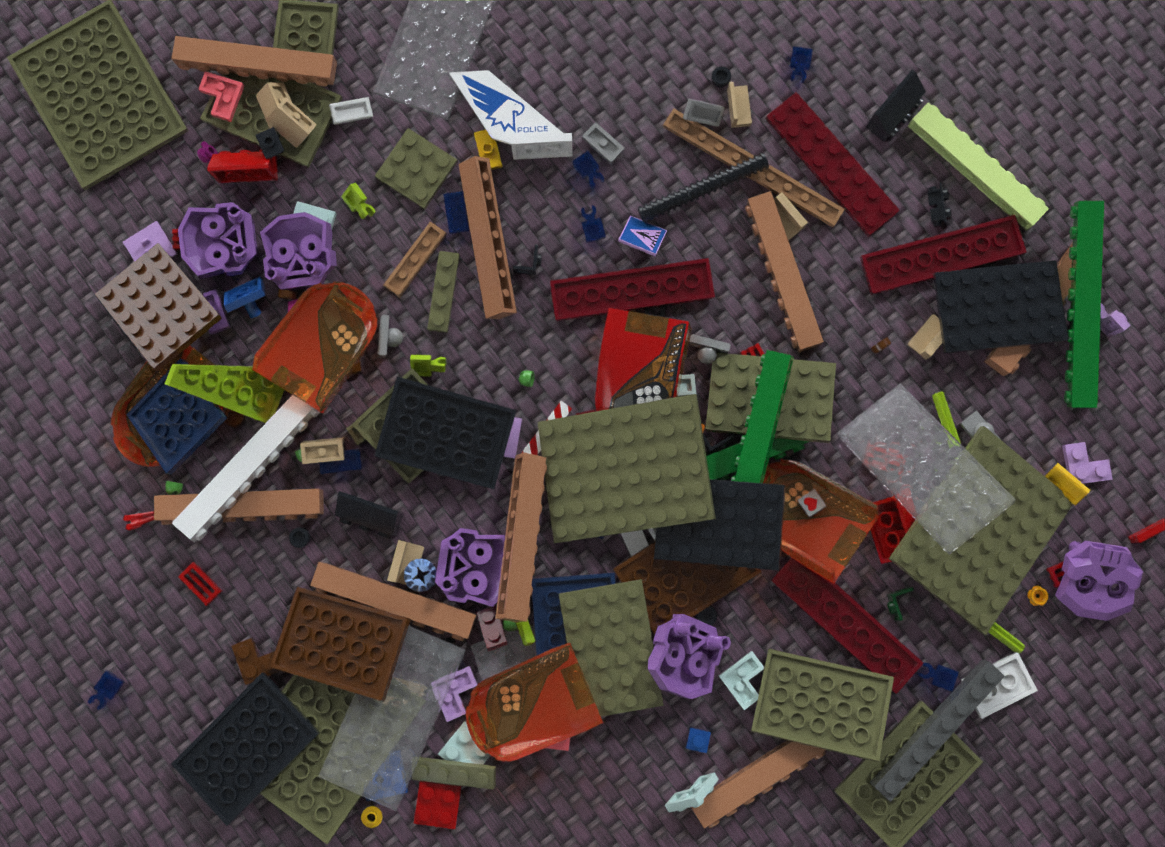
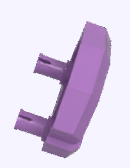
[178,202,259,279]
[260,212,337,291]
[435,528,505,607]
[1055,541,1143,621]
[648,614,731,699]

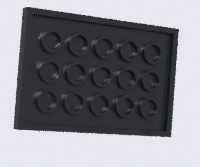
[933,260,1068,354]
[375,377,517,489]
[654,479,786,571]
[171,672,320,826]

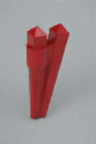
[122,511,154,531]

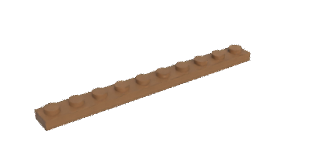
[663,108,845,227]

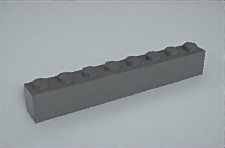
[869,660,1005,802]

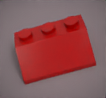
[207,149,278,183]
[863,492,918,564]

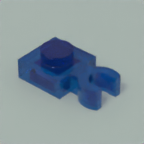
[789,46,813,83]
[572,151,604,189]
[581,205,606,243]
[918,663,959,692]
[88,670,125,710]

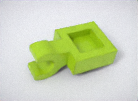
[341,183,376,219]
[410,355,446,376]

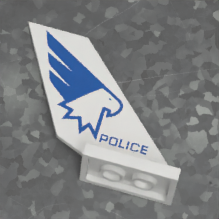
[449,70,573,160]

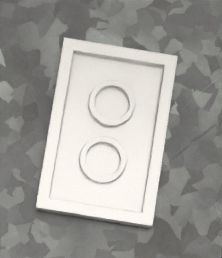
[961,652,1038,718]

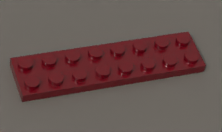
[765,92,900,237]
[860,215,1027,295]
[550,258,715,321]
[770,557,923,694]

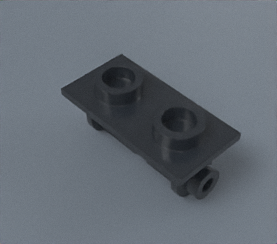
[927,183,952,227]

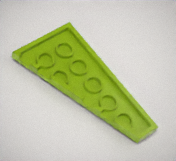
[165,364,288,423]

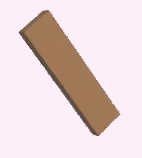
[383,222,447,298]

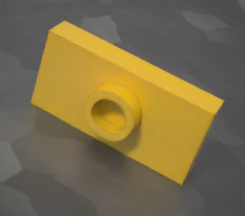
[474,130,502,170]
[1045,463,1091,506]

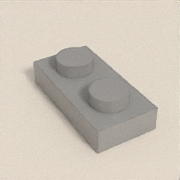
[582,122,625,164]

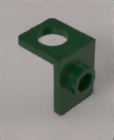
[886,587,914,621]

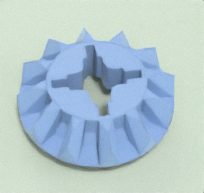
[404,559,436,592]

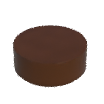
[277,289,299,300]
[871,337,892,354]
[224,409,246,428]

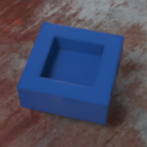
[686,727,711,753]

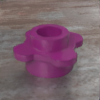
[197,141,218,163]

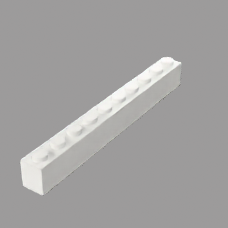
[172,378,335,543]

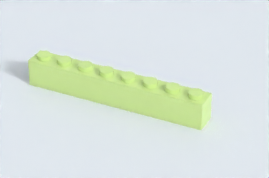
[908,103,1049,231]

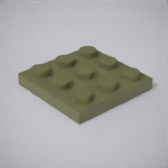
[273,0,339,55]
[375,128,458,210]

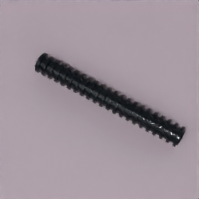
[638,152,769,223]

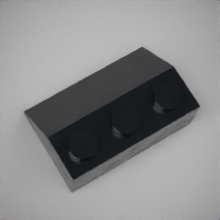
[866,69,926,142]
[335,491,404,539]

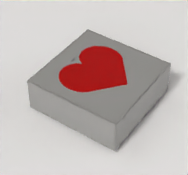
[797,489,826,518]

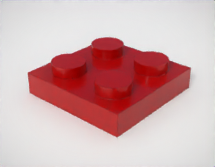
[413,781,462,829]

